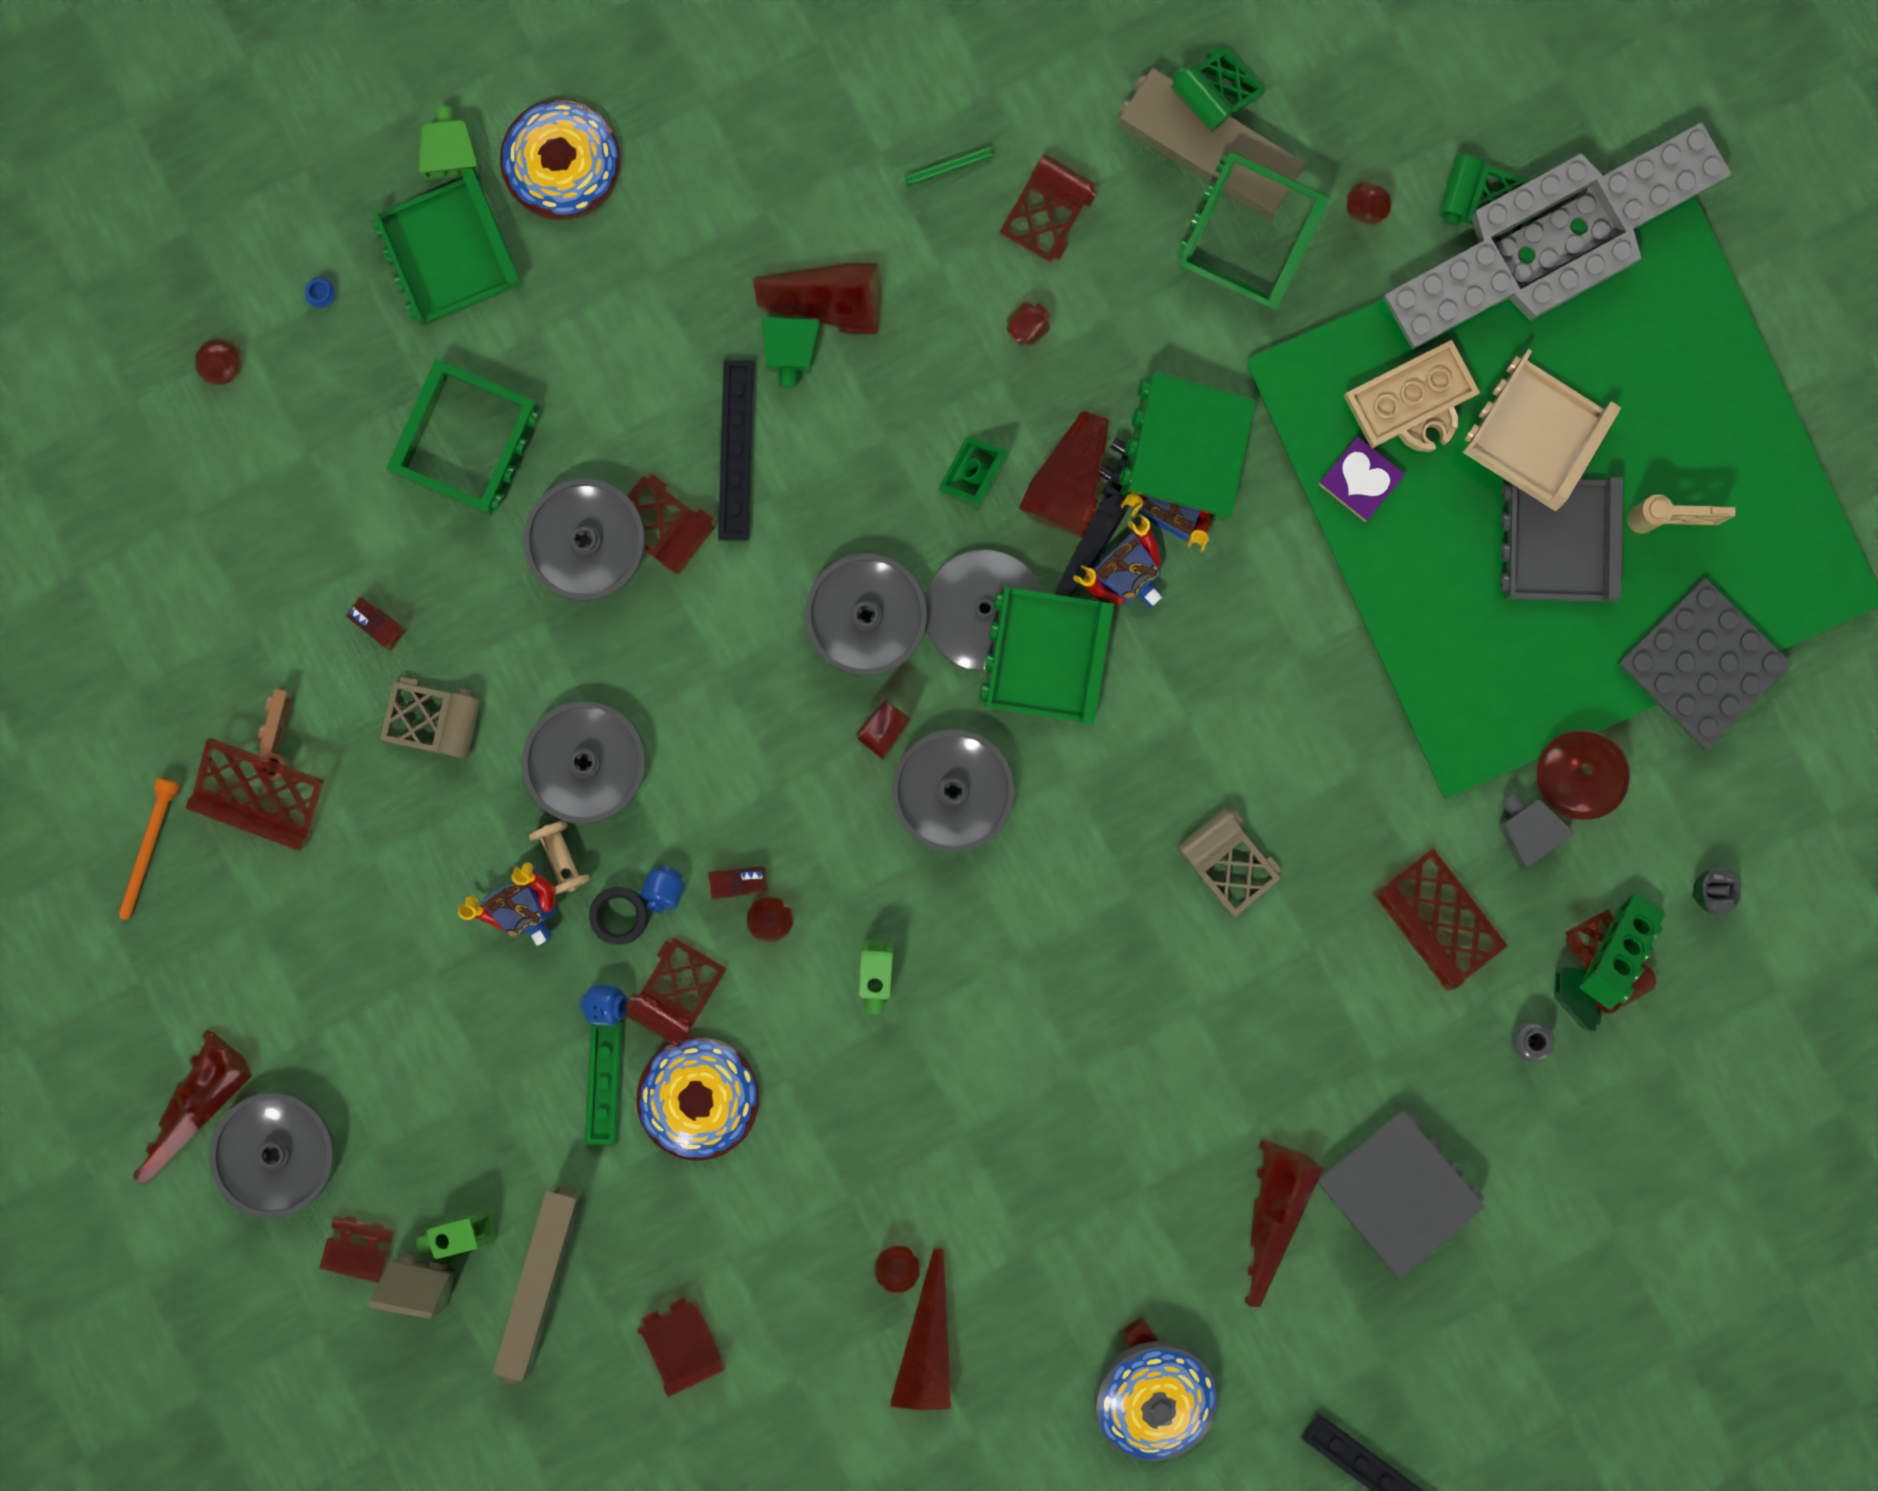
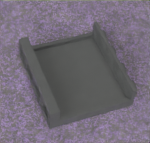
[1500,477,1623,603]
[1317,1110,1485,1279]

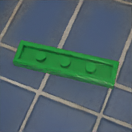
[585,1022,623,1145]

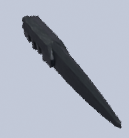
[1054,437,1131,597]

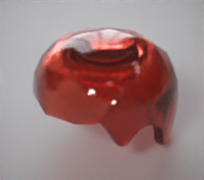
[195,338,242,386]
[746,897,794,943]
[873,1246,920,1294]

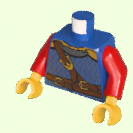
[1120,493,1211,552]
[1073,514,1163,609]
[458,862,557,946]

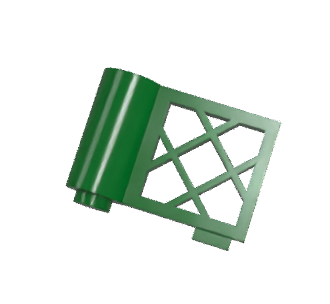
[1171,45,1266,132]
[1438,154,1531,240]

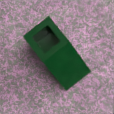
[1554,967,1602,1031]

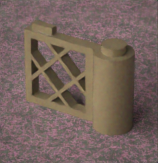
[380,677,481,759]
[1176,808,1281,918]

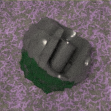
[1692,867,1741,915]

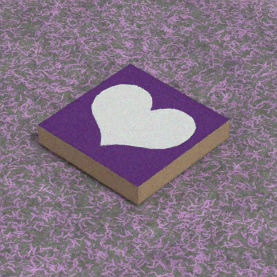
[1318,437,1405,522]

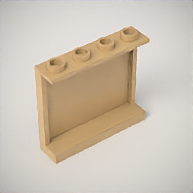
[1463,349,1621,512]

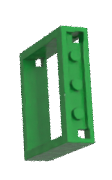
[1176,151,1331,311]
[386,359,540,516]

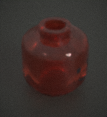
[1346,182,1392,225]
[1005,301,1051,347]

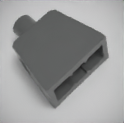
[1499,791,1574,868]

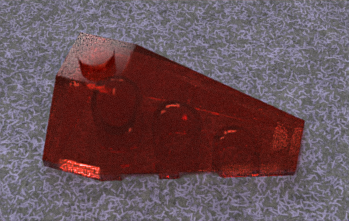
[753,263,882,335]
[1018,411,1109,538]

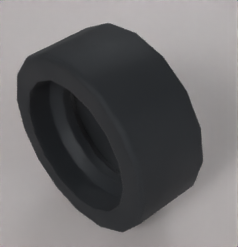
[589,887,649,945]

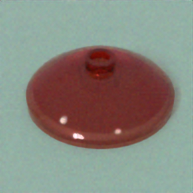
[1536,730,1631,820]

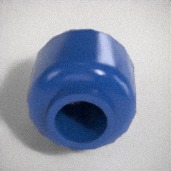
[640,866,685,914]
[580,984,628,1026]

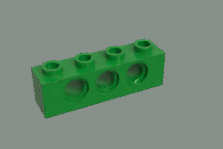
[1579,892,1665,1010]

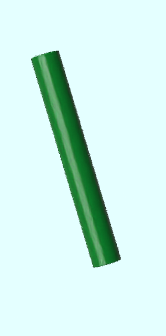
[904,146,993,187]

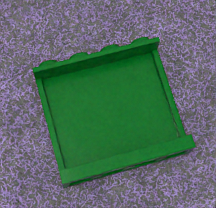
[371,168,523,326]
[1119,372,1256,521]
[979,586,1114,725]

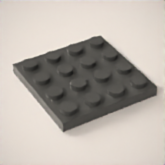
[1617,578,1793,750]

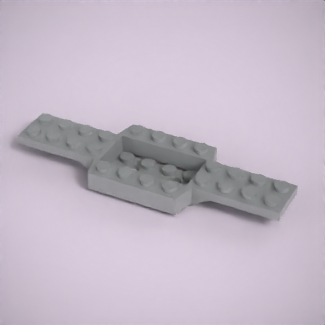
[1383,122,1732,350]

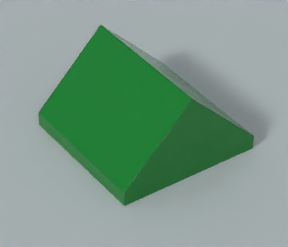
[938,436,1009,511]

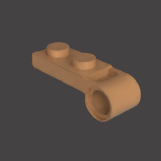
[256,689,294,782]

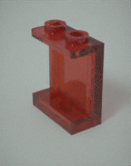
[637,1297,726,1397]

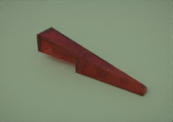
[133,1030,252,1184]
[1245,1140,1324,1307]
[890,1247,951,1411]

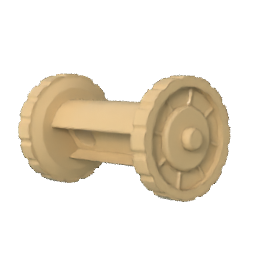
[528,821,591,896]

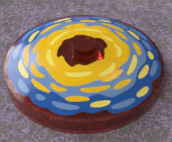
[500,100,621,220]
[636,1037,760,1161]

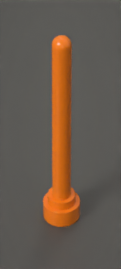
[119,777,181,920]

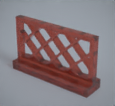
[185,738,324,851]
[1373,848,1508,991]

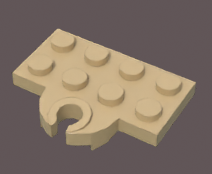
[1343,340,1480,452]

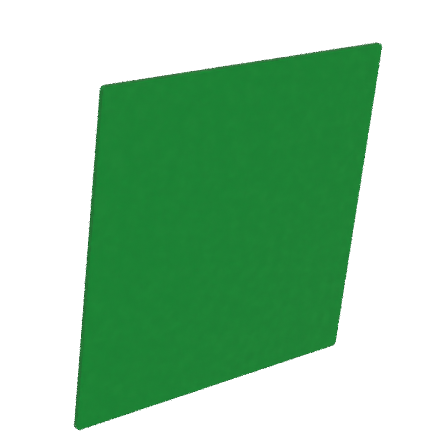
[1246,196,1878,798]

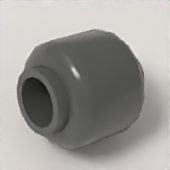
[1511,1021,1555,1062]

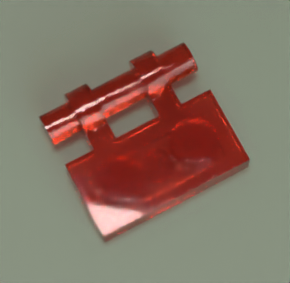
[319,1216,394,1283]

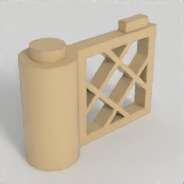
[1627,494,1735,534]

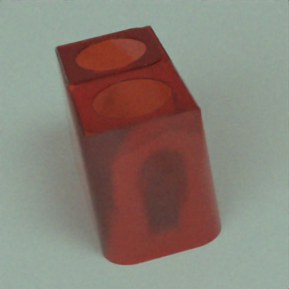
[856,700,910,760]

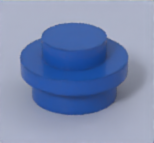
[305,277,336,308]

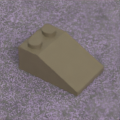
[369,1254,456,1319]

